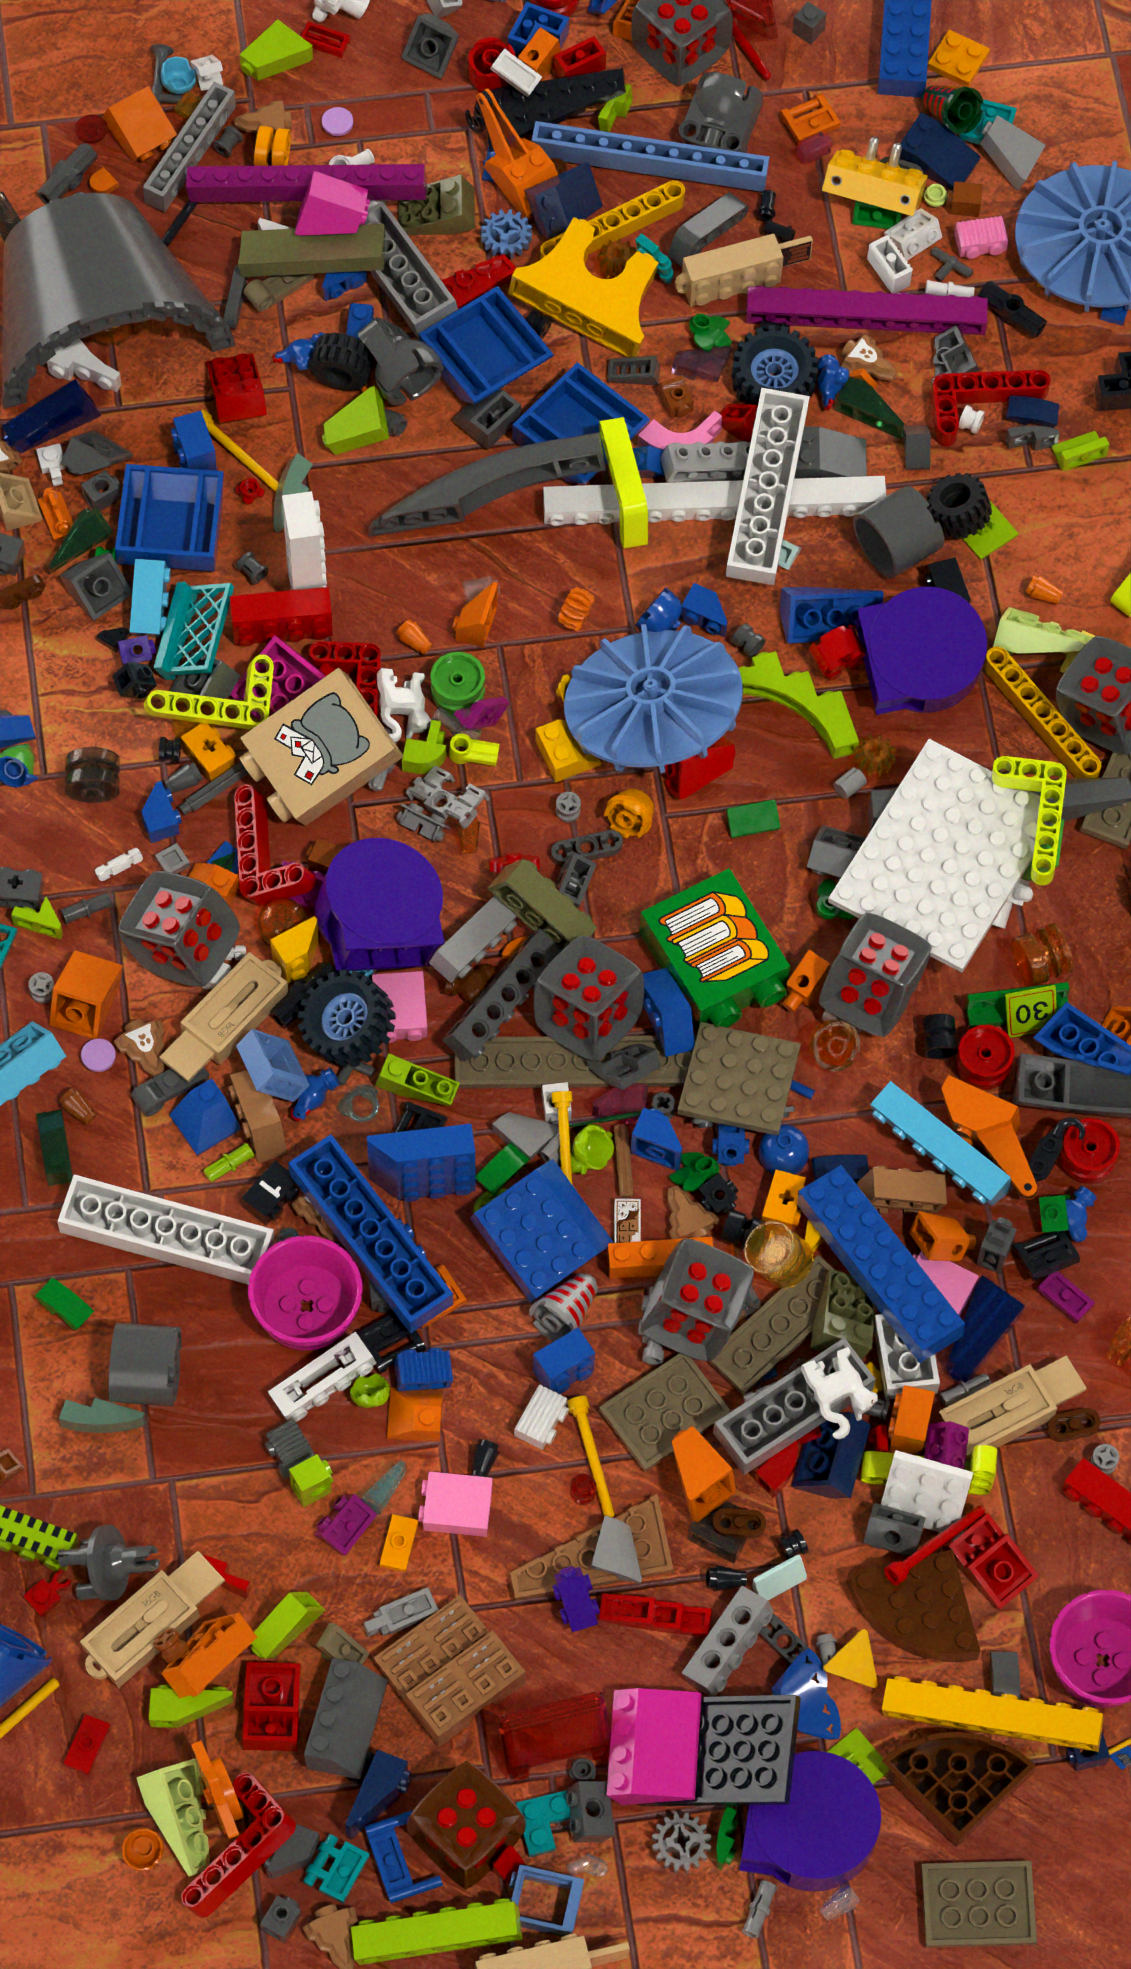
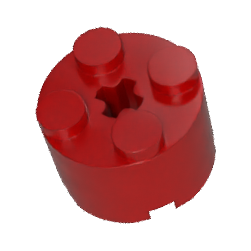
[468,37,515,92]
[809,625,866,681]

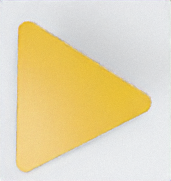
[823,1629,878,1688]

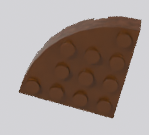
[847,1549,980,1663]
[879,1732,1036,1847]

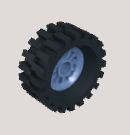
[732,325,818,406]
[298,970,396,1067]

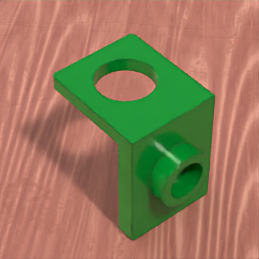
[1039,1195,1070,1232]

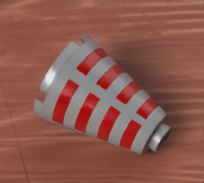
[529,1273,598,1341]

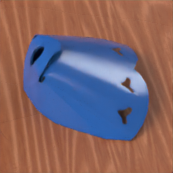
[772,1648,841,1740]

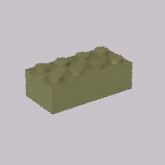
[487,859,597,950]

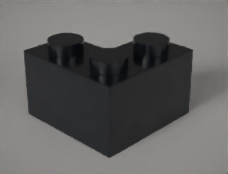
[1095,352,1131,411]

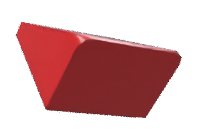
[493,1845,525,1884]

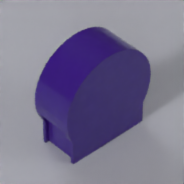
[855,587,987,715]
[315,838,445,972]
[739,1751,881,1892]

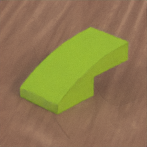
[598,84,633,132]

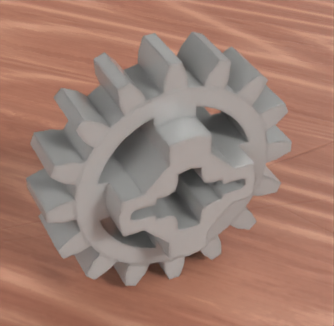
[652,1812,711,1873]

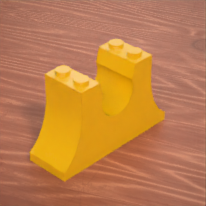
[508,217,659,358]

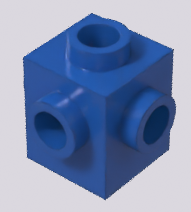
[712,1124,749,1166]

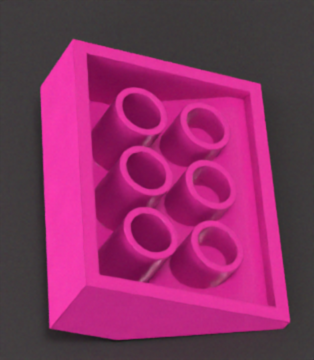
[230,635,326,720]
[607,1688,701,1805]

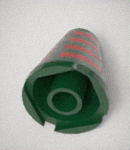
[921,86,984,134]

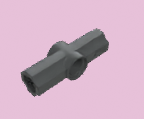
[37,143,98,204]

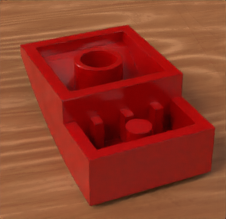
[942,1513,1039,1610]
[242,1662,301,1751]

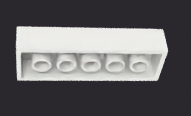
[282,491,327,590]

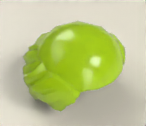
[350,1373,390,1409]

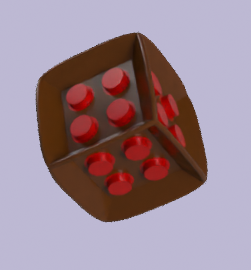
[407,1761,526,1890]

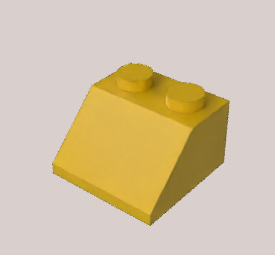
[535,720,601,783]
[270,916,319,984]

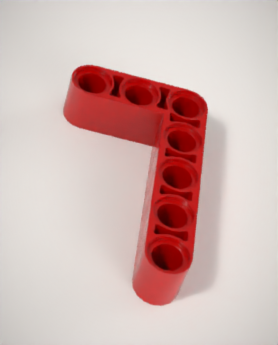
[931,370,1051,447]
[309,641,381,718]
[234,785,316,906]
[181,1772,296,1918]

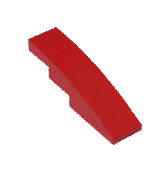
[599,1593,713,1637]

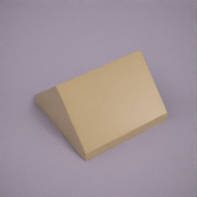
[0,473,43,531]

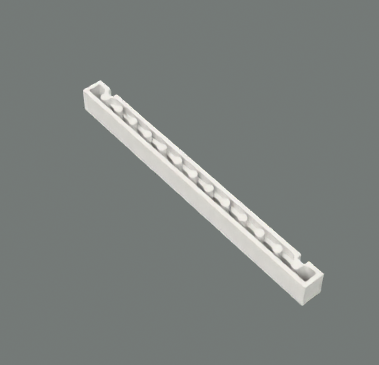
[543,476,886,526]

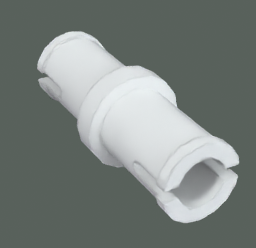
[925,280,975,297]

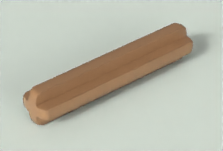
[614,1124,634,1198]

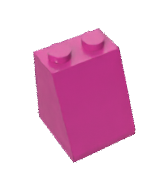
[294,171,370,236]

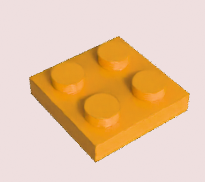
[927,29,990,87]

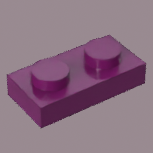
[1037,1271,1095,1324]

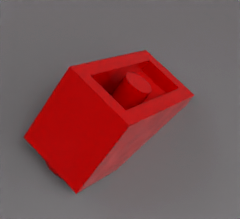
[719,404,758,442]

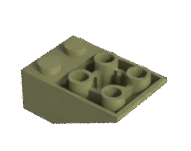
[399,174,475,235]
[811,1269,875,1360]

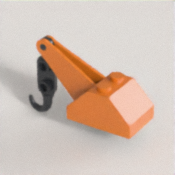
[465,89,558,220]
[941,1075,1085,1200]

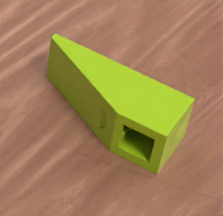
[375,1053,460,1106]
[149,1685,234,1728]

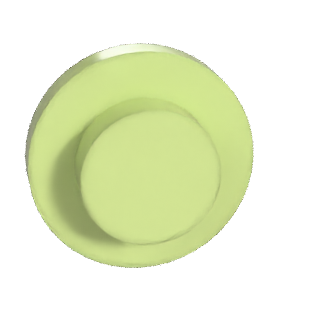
[924,184,948,207]

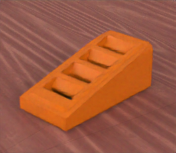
[613,0,640,41]

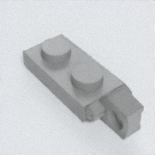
[364,1588,439,1637]

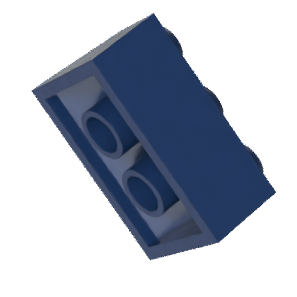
[791,1412,871,1499]

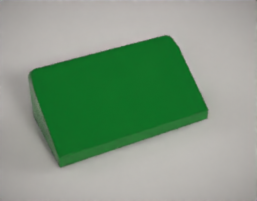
[852,200,902,229]
[726,800,781,839]

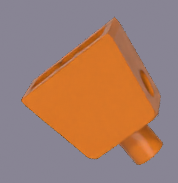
[518,27,561,81]
[782,950,831,1012]
[909,1211,976,1261]

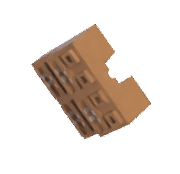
[374,1595,526,1748]

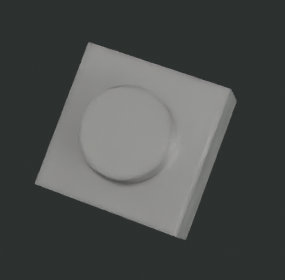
[155,843,190,874]

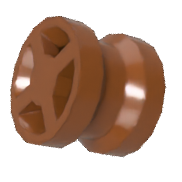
[153,1628,188,1663]

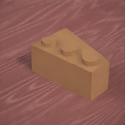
[228,1070,288,1163]
[856,1166,947,1215]

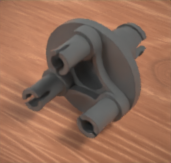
[58,1524,160,1601]

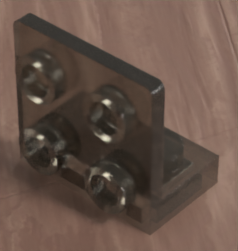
[687,1500,756,1564]

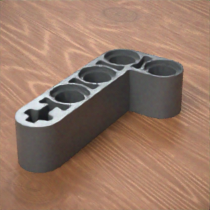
[668,192,749,268]

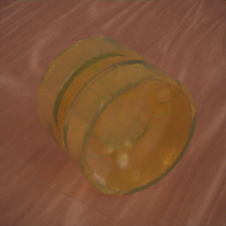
[744,1221,813,1288]

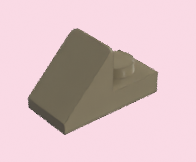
[316,1623,369,1665]

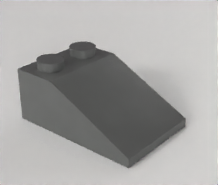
[794,426,867,479]

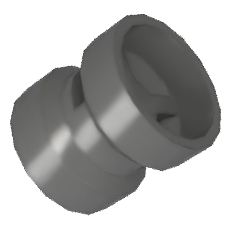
[731,623,766,658]

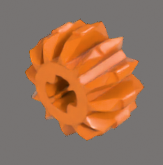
[558,587,595,631]

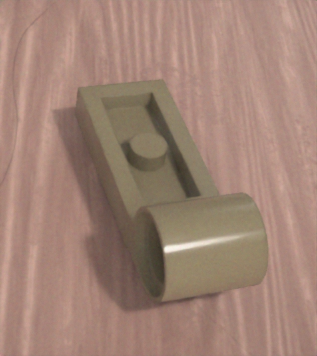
[243,273,315,312]

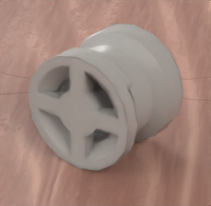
[556,792,581,823]
[29,972,54,1004]
[1091,1444,1119,1475]

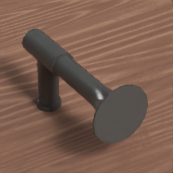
[149,44,183,106]

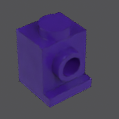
[117,635,156,666]

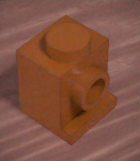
[660,375,694,418]

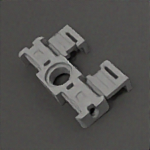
[406,765,490,829]

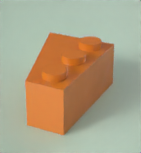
[161,1613,257,1698]

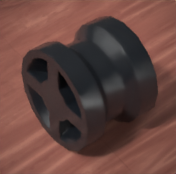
[526,309,552,339]
[159,737,181,763]
[777,1529,809,1560]

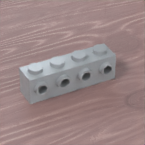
[660,441,751,482]
[429,896,518,983]

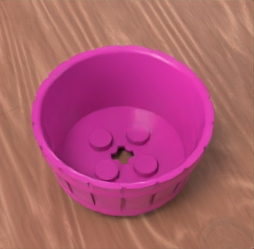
[248,1236,362,1350]
[1050,1590,1131,1708]

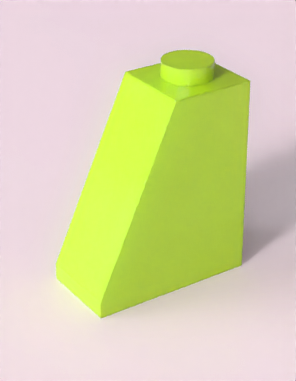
[240,19,313,81]
[322,386,389,455]
[251,1591,325,1659]

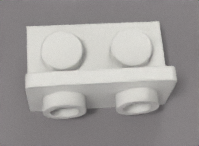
[884,208,942,261]

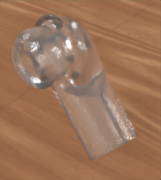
[566,1854,608,1877]

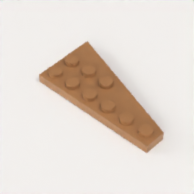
[510,1493,673,1601]

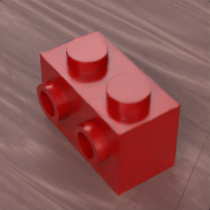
[554,36,606,78]

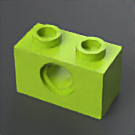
[289,1454,333,1508]

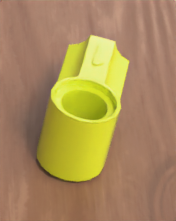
[449,734,500,766]

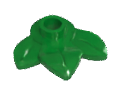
[689,314,732,351]
[816,879,856,920]
[669,1152,720,1191]

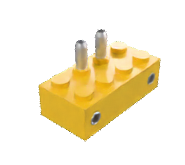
[822,136,928,216]

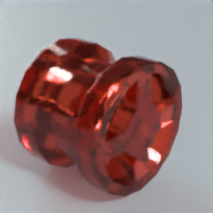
[570,1474,596,1505]

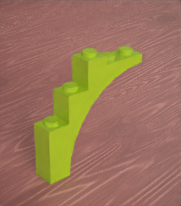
[738,651,859,759]

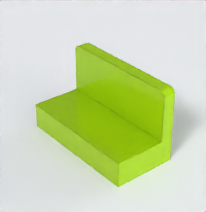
[1051,431,1109,472]

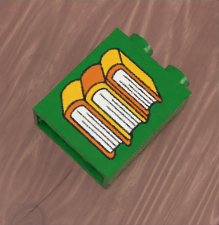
[639,868,790,1030]

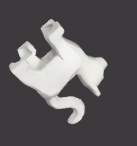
[377,668,431,742]
[801,1347,878,1439]

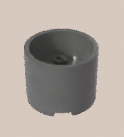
[853,486,944,579]
[109,1322,182,1407]

